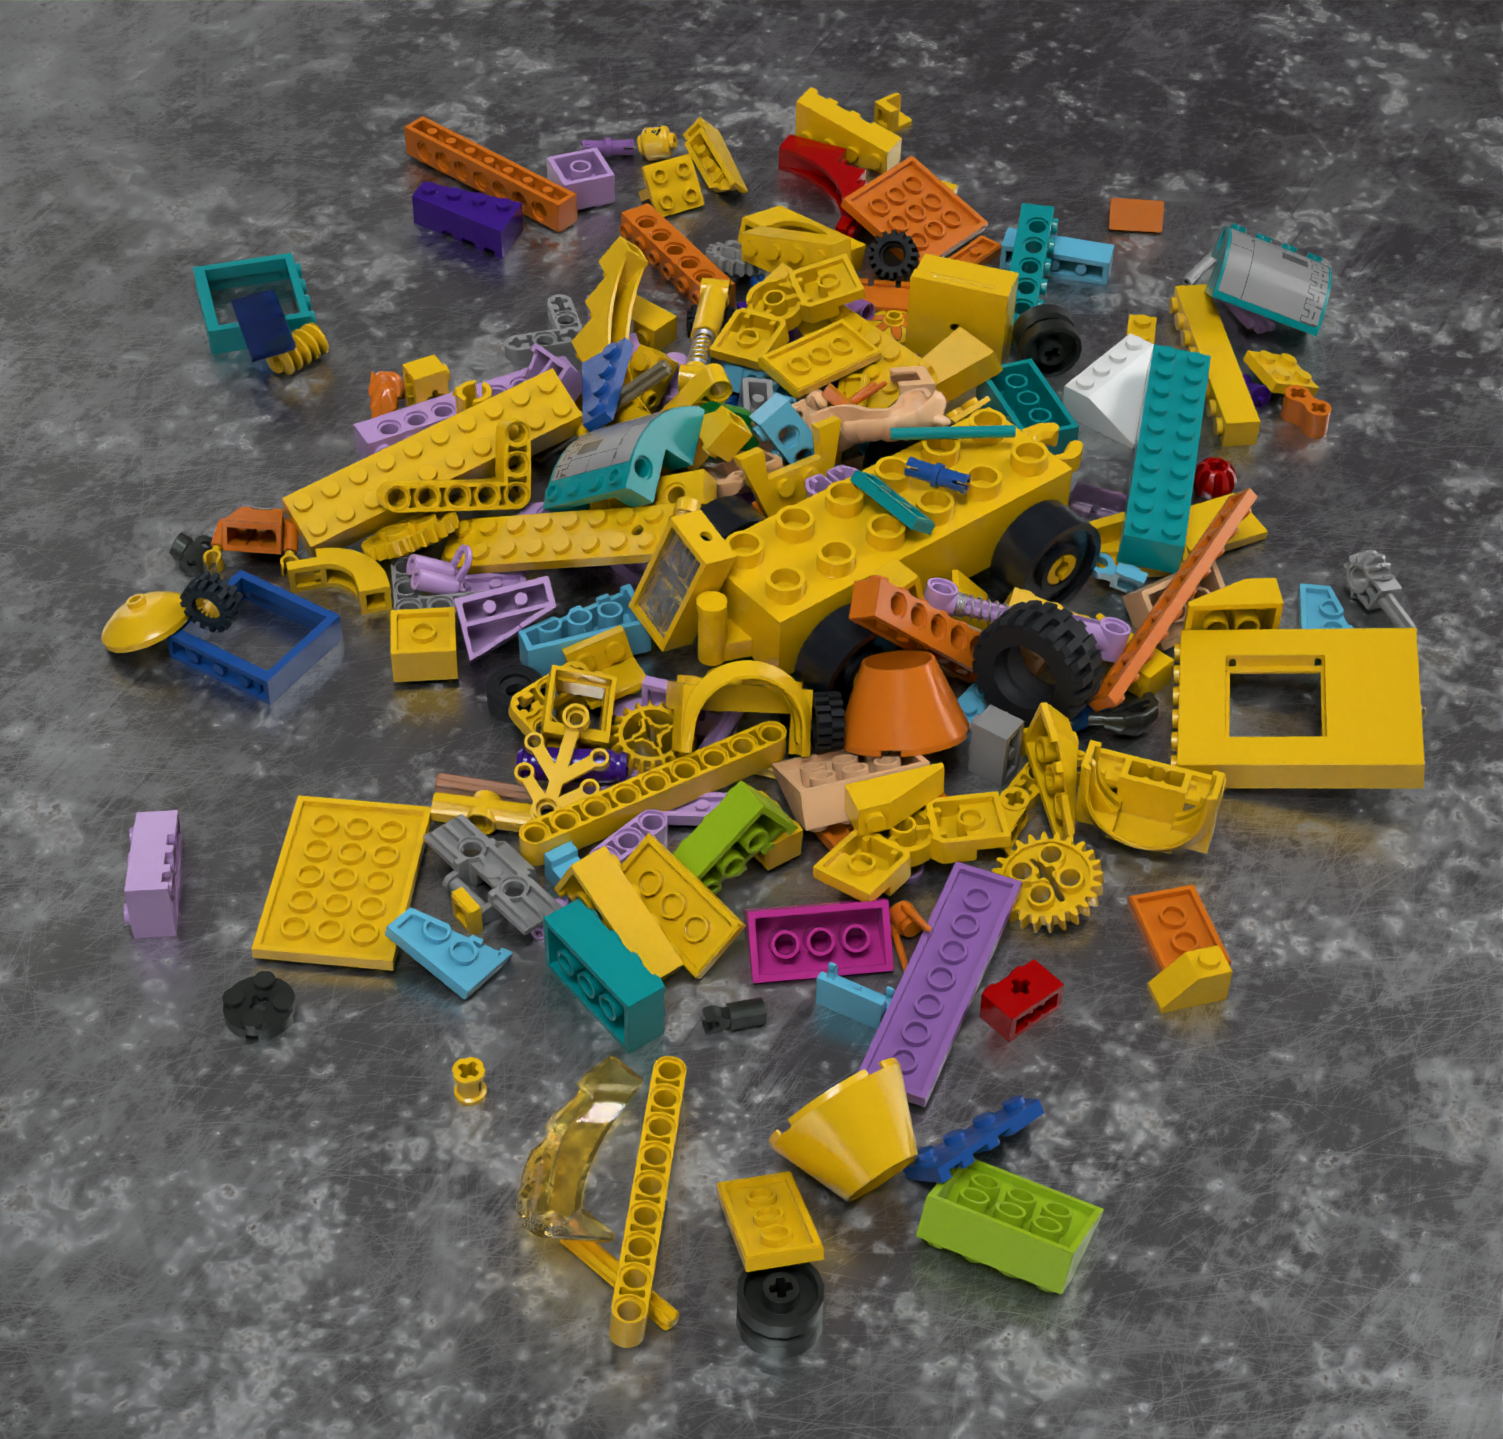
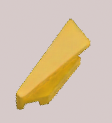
[683,117,748,193]

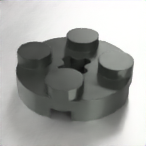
[222,971,297,1040]

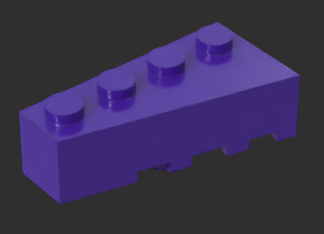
[412,182,523,259]

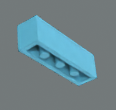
[999,227,1115,286]

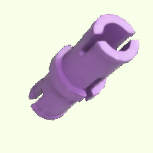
[581,137,634,158]

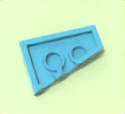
[1298,583,1353,629]
[385,907,513,1000]

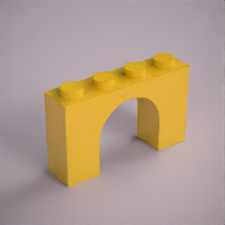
[737,205,866,271]

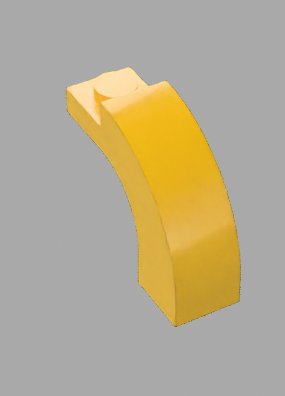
[286,547,393,615]

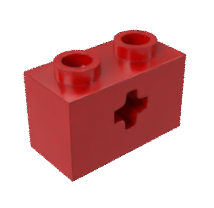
[979,959,1064,1043]

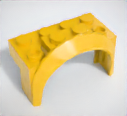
[666,660,813,757]

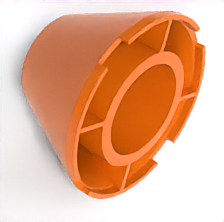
[843,650,970,757]

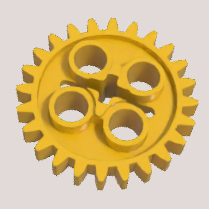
[361,511,460,561]
[991,832,1104,933]

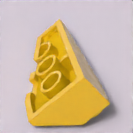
[1022,702,1079,841]

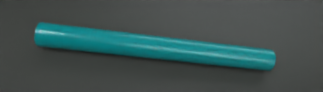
[890,425,1016,440]

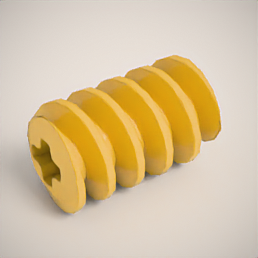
[264,323,329,375]

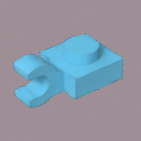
[1091,553,1148,593]

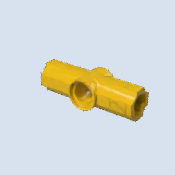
[431,790,532,835]

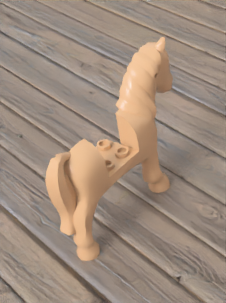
[679,388,951,498]

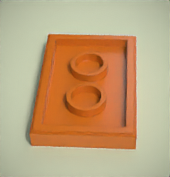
[1127,884,1231,973]

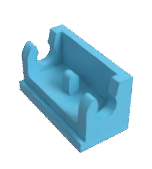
[816,962,895,1029]

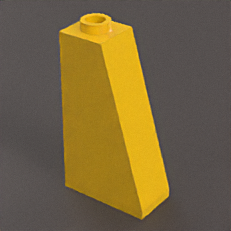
[922,326,1003,403]

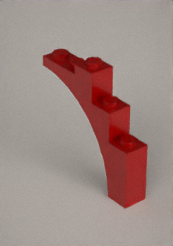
[778,134,868,240]

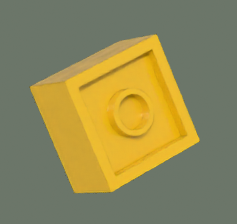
[390,607,458,682]

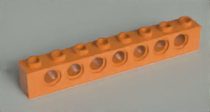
[404,116,577,232]

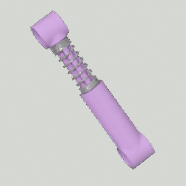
[924,577,1131,662]

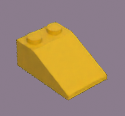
[1183,578,1284,630]

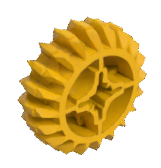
[608,700,697,777]

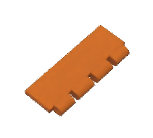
[859,278,910,313]

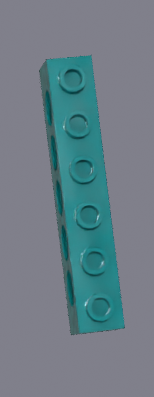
[1009,203,1059,346]

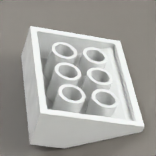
[1062,333,1154,449]

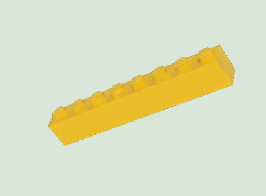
[1169,284,1261,447]

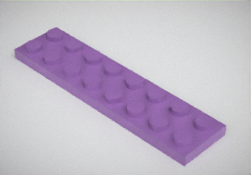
[858,861,1022,1107]

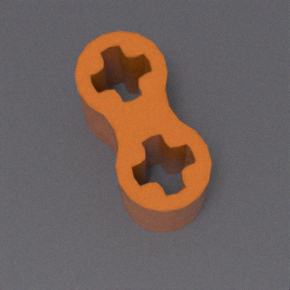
[1280,385,1332,439]

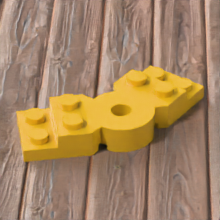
[709,253,866,371]
[813,791,1011,901]

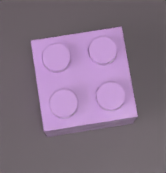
[547,147,615,211]

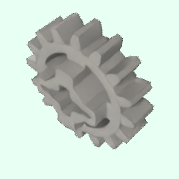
[705,240,763,278]

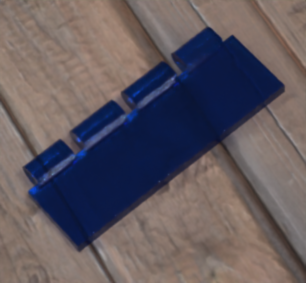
[230,290,296,362]

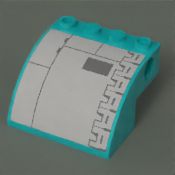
[1204,223,1332,337]
[543,406,705,513]

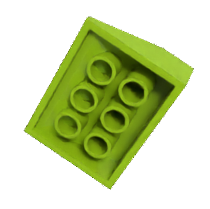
[916,1158,1104,1295]

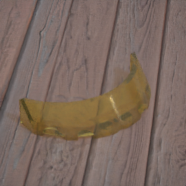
[516,1055,643,1243]

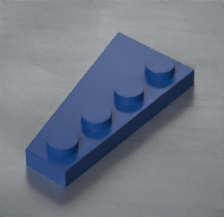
[582,337,633,432]
[903,1095,1045,1183]

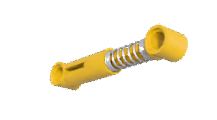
[678,278,731,392]

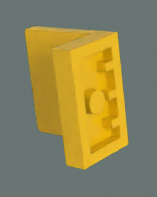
[561,625,646,709]

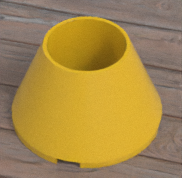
[768,1058,918,1202]

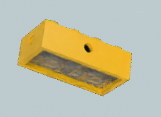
[628,510,737,652]

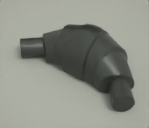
[1088,692,1159,736]

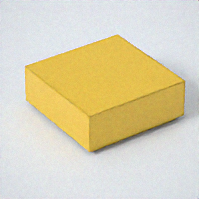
[451,887,483,935]

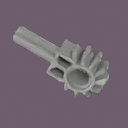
[1341,549,1416,628]

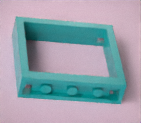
[192,253,316,355]

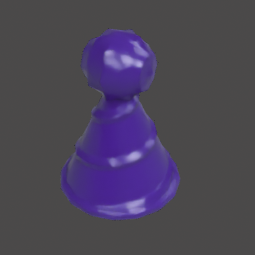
[1242,374,1272,407]

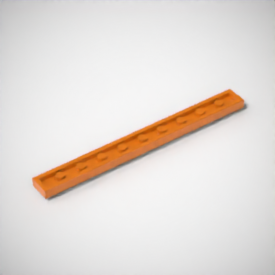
[1088,488,1258,712]

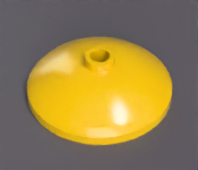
[101,591,191,653]

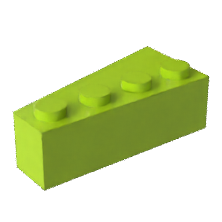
[672,780,798,895]

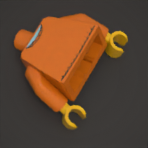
[203,506,299,577]

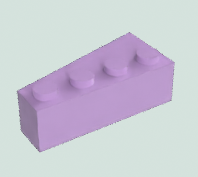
[123,810,182,939]

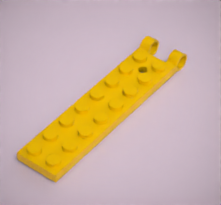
[441,496,701,574]

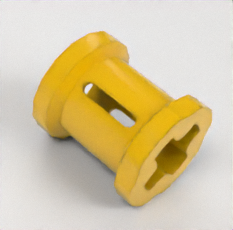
[452,1057,487,1106]

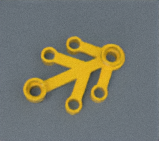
[514,703,610,820]

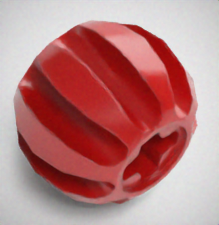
[1193,457,1237,500]

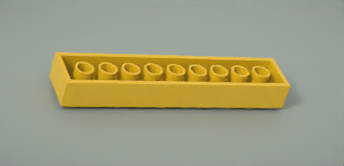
[282,368,582,558]

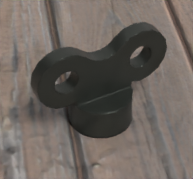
[169,532,212,576]

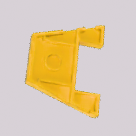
[734,415,841,518]

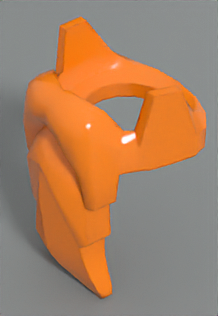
[368,371,405,419]

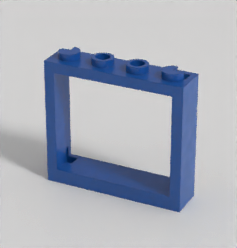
[167,569,343,706]

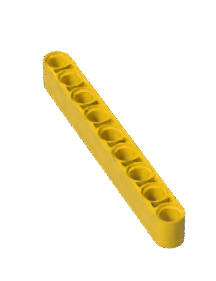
[519,721,787,866]
[609,1056,687,1348]

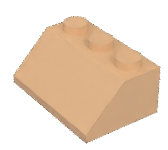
[1122,560,1225,651]

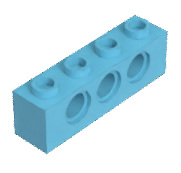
[749,393,838,467]

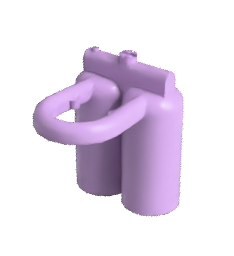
[406,544,472,595]

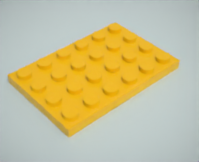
[251,795,432,971]

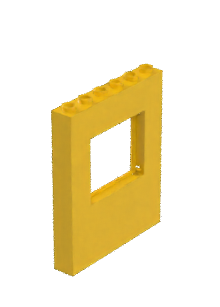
[1171,628,1425,789]

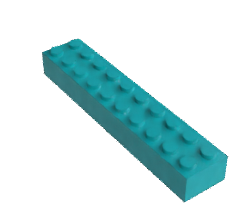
[1116,344,1211,573]

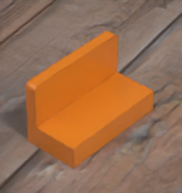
[1108,198,1164,233]

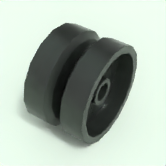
[1011,304,1082,378]
[736,1262,825,1359]

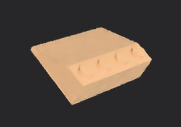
[772,749,930,832]

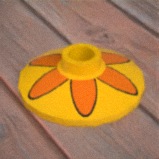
[868,310,907,345]

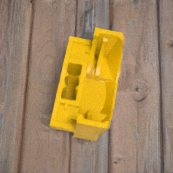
[1075,740,1227,855]

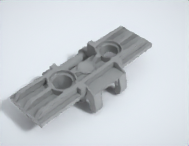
[423,814,563,935]

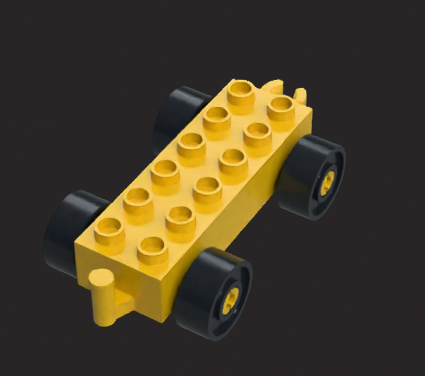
[696,407,1101,712]

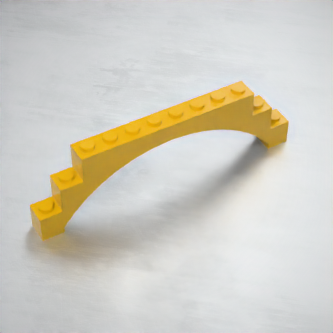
[571,236,753,477]

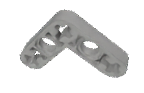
[505,294,583,362]

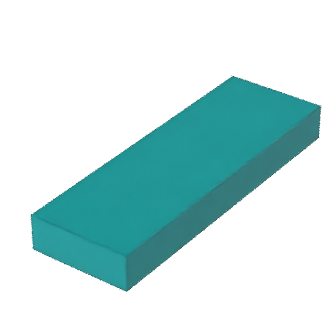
[850,470,935,535]

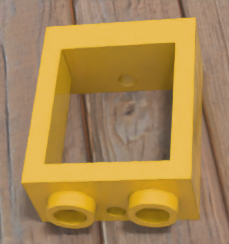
[538,665,617,750]

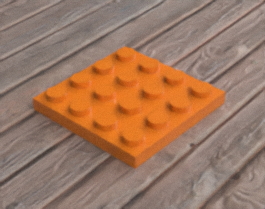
[841,155,988,269]

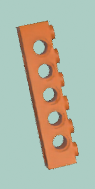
[619,203,735,307]
[849,575,981,683]

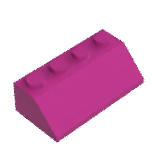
[743,898,894,983]

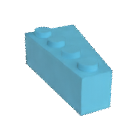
[518,583,652,677]

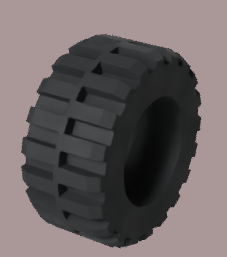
[972,600,1103,728]

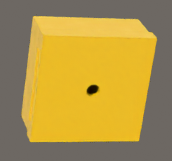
[905,253,1019,364]

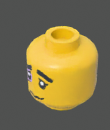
[637,125,677,161]

